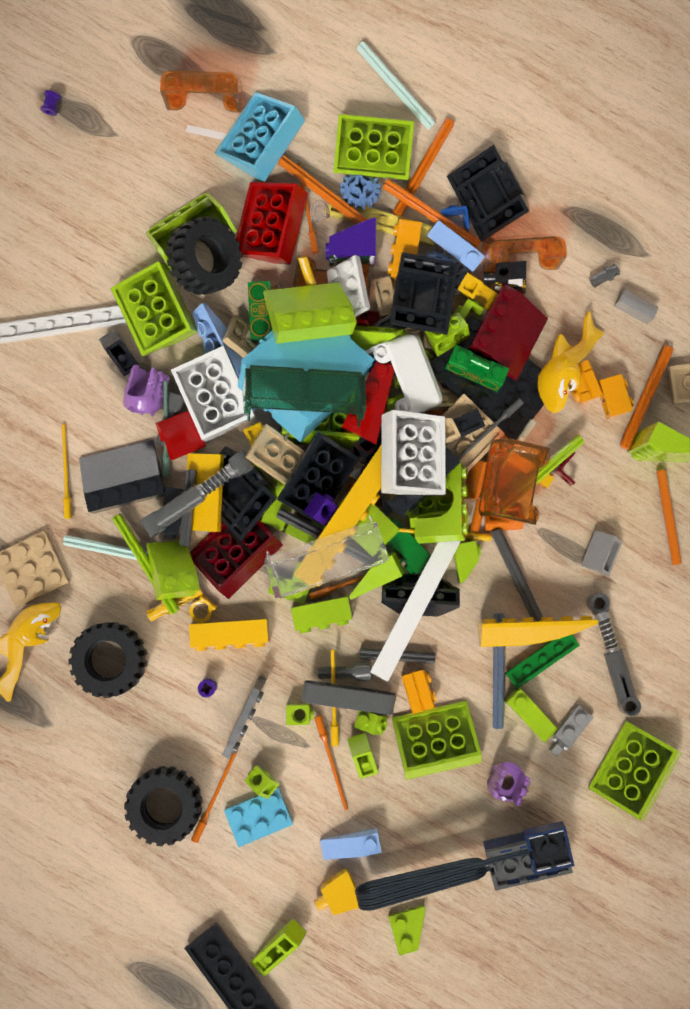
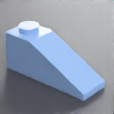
[426,220,485,272]
[320,828,382,860]

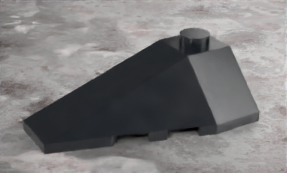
[380,448,461,517]

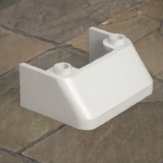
[365,334,442,413]

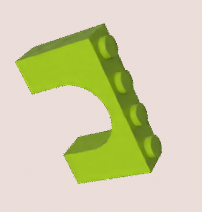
[415,460,468,544]

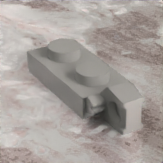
[549,705,594,756]

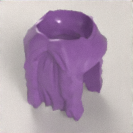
[123,365,170,416]
[487,762,530,806]

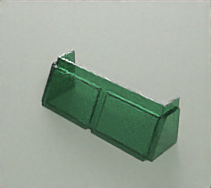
[242,365,366,427]

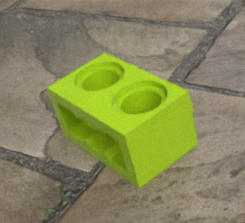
[425,312,470,356]

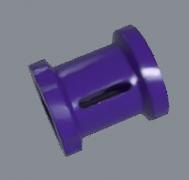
[40,90,61,116]
[198,678,217,698]

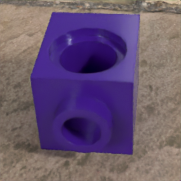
[304,492,339,526]

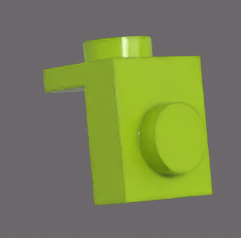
[454,299,484,320]
[354,711,387,735]

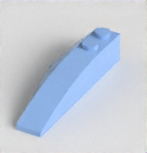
[192,303,260,411]

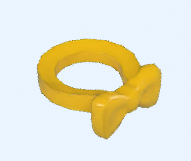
[189,595,217,623]

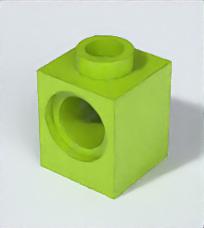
[286,703,314,725]
[244,765,280,799]

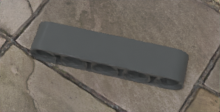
[301,680,396,715]

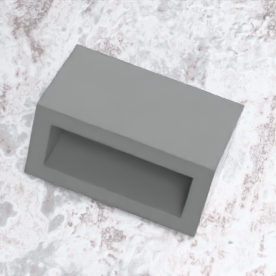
[614,289,658,324]
[581,530,623,577]

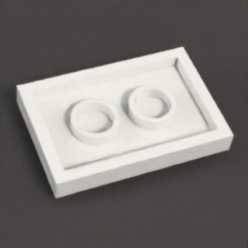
[326,255,370,317]

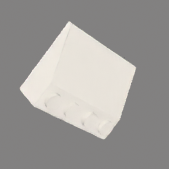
[171,346,255,442]
[381,410,446,495]

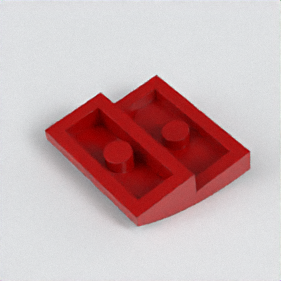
[155,410,206,460]

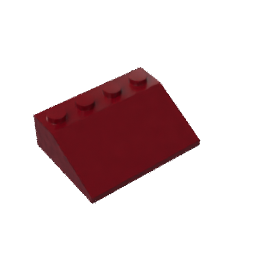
[468,283,548,381]
[190,521,283,599]

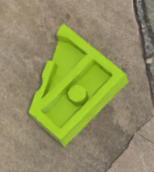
[388,905,426,956]

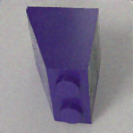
[325,218,376,267]

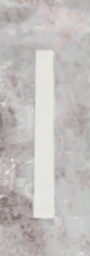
[186,125,227,140]

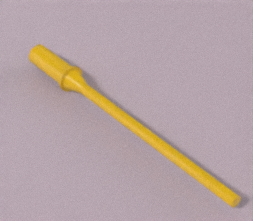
[62,424,72,519]
[399,528,492,542]
[330,649,339,746]

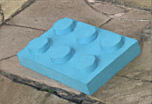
[224,787,293,847]

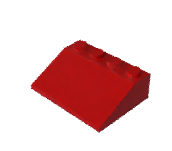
[236,182,308,265]

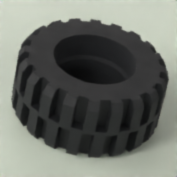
[166,217,242,295]
[68,622,148,698]
[124,766,203,847]

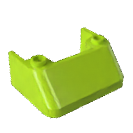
[146,193,237,271]

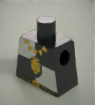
[484,261,527,294]

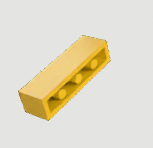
[189,619,269,651]

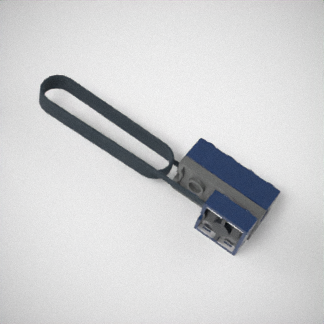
[355,821,575,911]

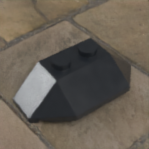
[381,574,460,617]

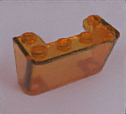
[160,71,242,113]
[481,234,567,275]

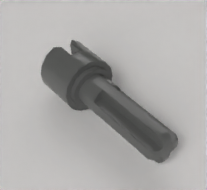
[156,391,184,446]
[317,661,372,681]

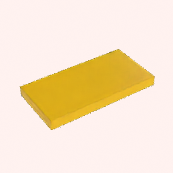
[187,454,224,532]

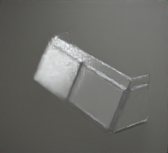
[265,516,390,598]

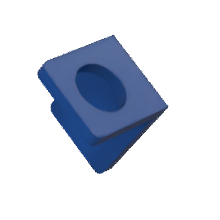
[440,205,470,231]

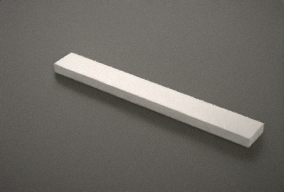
[0,305,127,344]
[370,541,460,682]

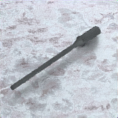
[457,398,524,460]

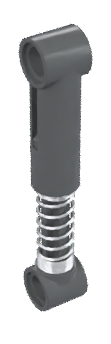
[140,450,255,538]
[587,593,641,717]

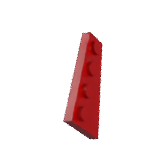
[342,361,395,445]

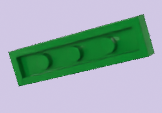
[505,634,580,689]

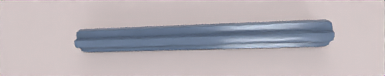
[493,613,505,729]

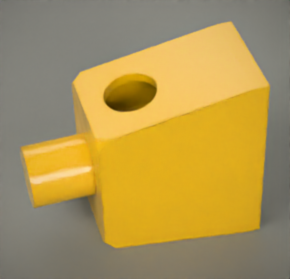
[314,867,359,915]

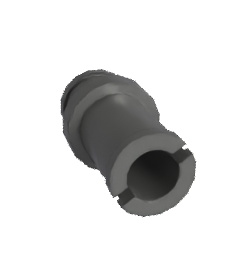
[589,264,620,288]

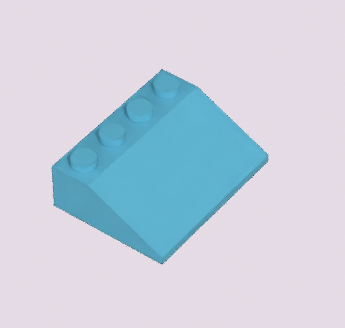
[215,92,305,182]

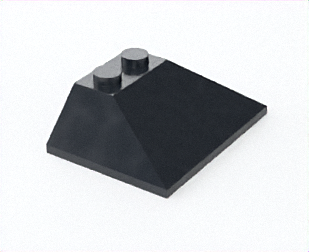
[447,144,530,242]
[390,252,458,335]
[219,446,277,541]

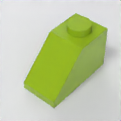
[453,541,482,583]
[347,733,378,779]

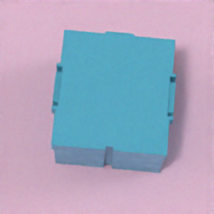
[237,330,374,442]

